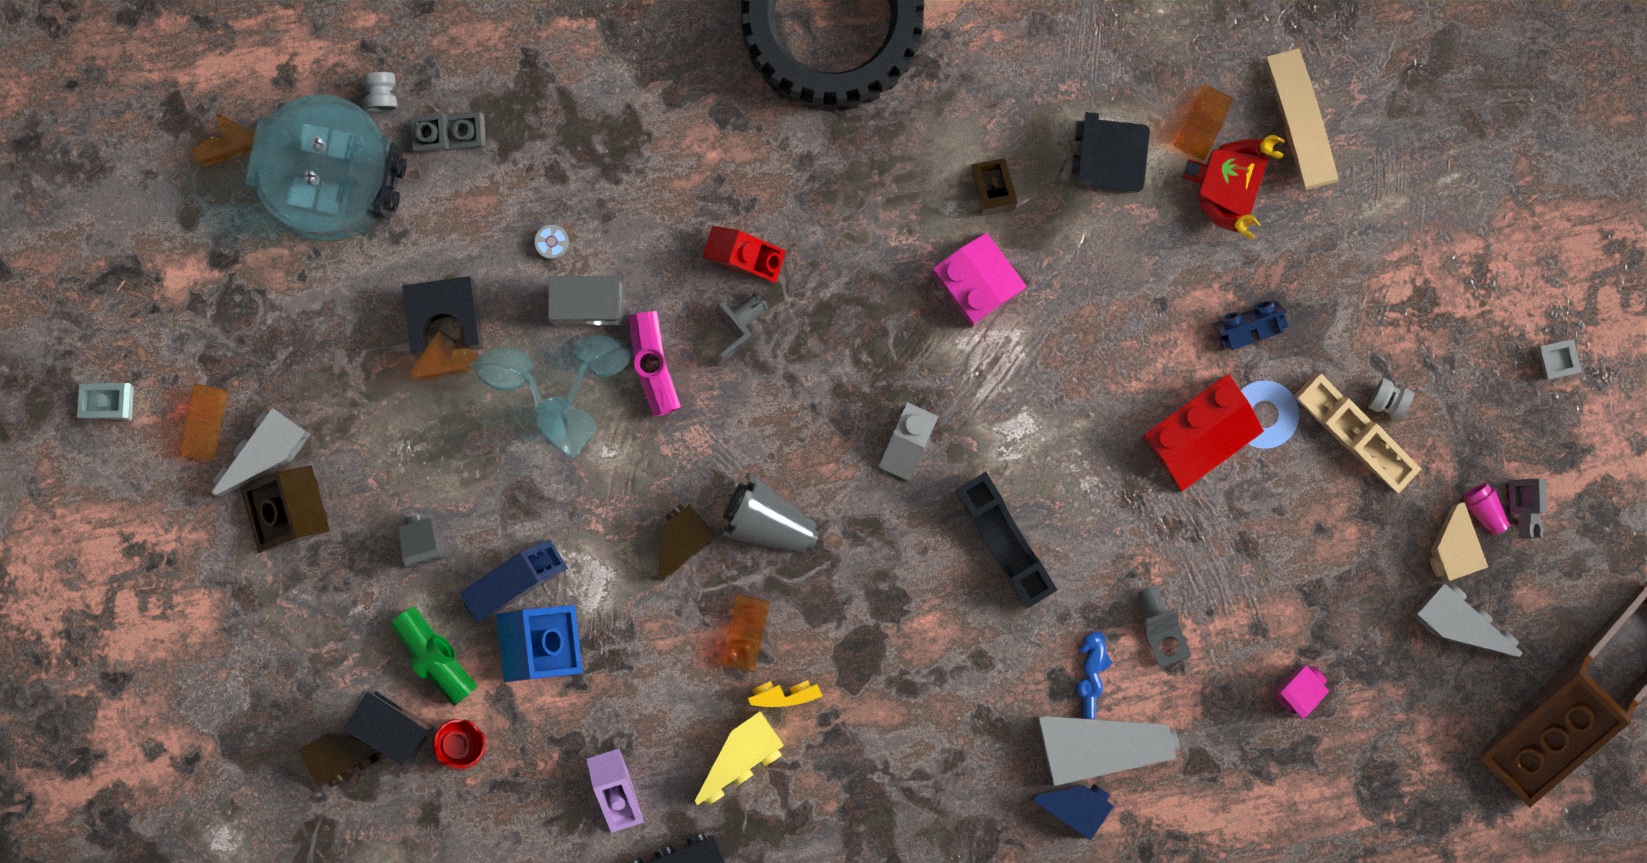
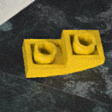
[748,680,822,707]

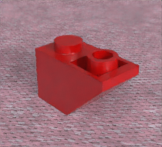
[702,225,786,283]

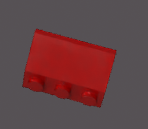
[1141,374,1264,492]

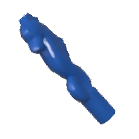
[1076,631,1112,719]

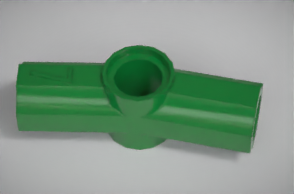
[390,607,478,706]

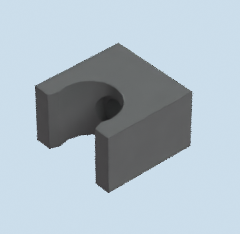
[548,276,623,327]

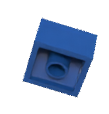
[496,605,583,683]

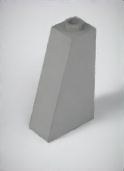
[1037,716,1180,786]

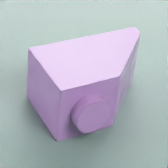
[586,749,644,833]

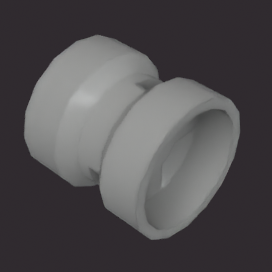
[361,72,398,112]
[1368,377,1415,423]

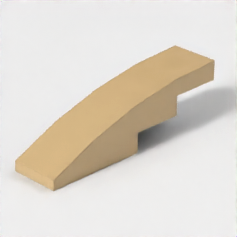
[1266,48,1338,190]
[1293,372,1421,494]

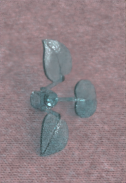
[469,335,632,460]

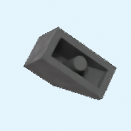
[398,513,447,568]

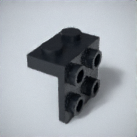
[1071,112,1150,193]

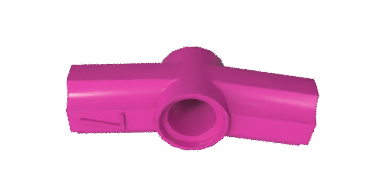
[628,311,682,418]

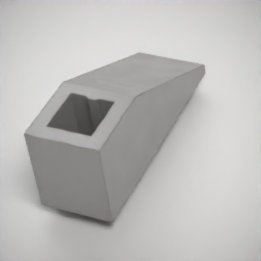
[212,408,311,497]
[1411,583,1523,657]

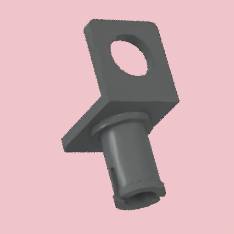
[715,292,769,366]
[1137,586,1191,668]

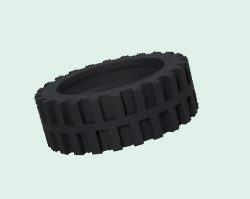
[740,0,924,111]

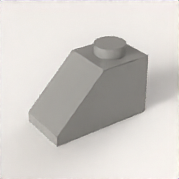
[878,402,939,481]

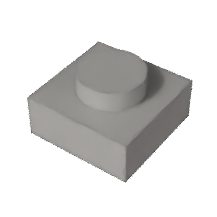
[1537,339,1582,381]

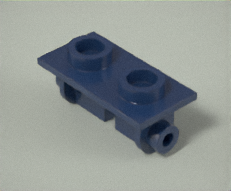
[1213,300,1288,351]

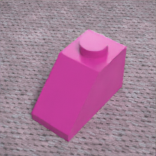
[1271,665,1329,719]

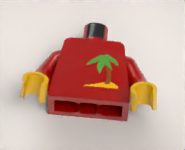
[1182,135,1285,240]

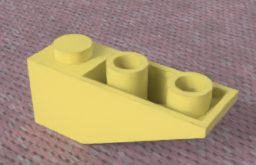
[695,711,784,806]

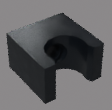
[402,276,484,357]
[344,691,435,767]

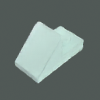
[77,383,134,421]

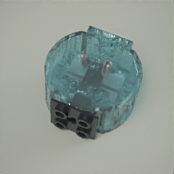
[245,95,407,241]

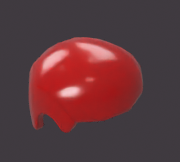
[433,719,486,771]

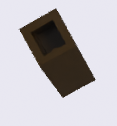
[298,732,379,788]

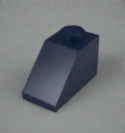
[1031,784,1114,840]

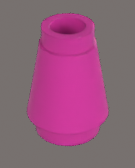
[1463,483,1510,536]

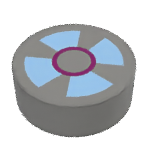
[535,225,570,260]

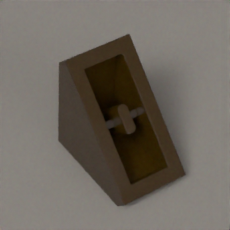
[972,158,1017,216]

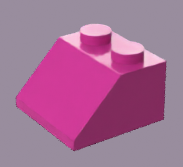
[932,233,1027,328]

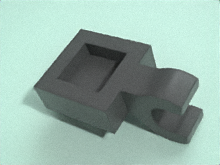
[1509,478,1547,538]

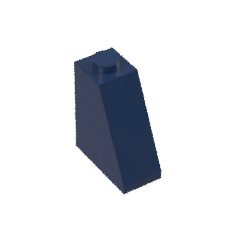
[459,539,568,622]

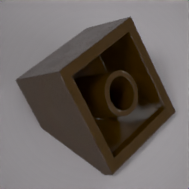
[240,465,330,553]

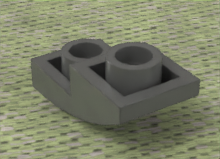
[410,112,486,152]

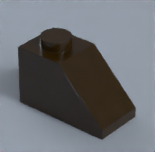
[658,504,717,581]

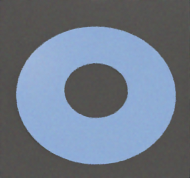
[1241,381,1299,449]

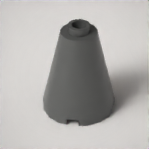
[719,473,819,554]

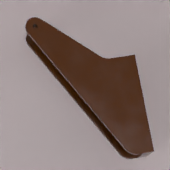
[1480,581,1647,808]

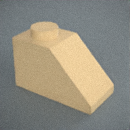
[1430,502,1488,582]

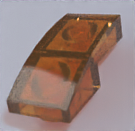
[179,383,228,462]
[721,593,771,672]

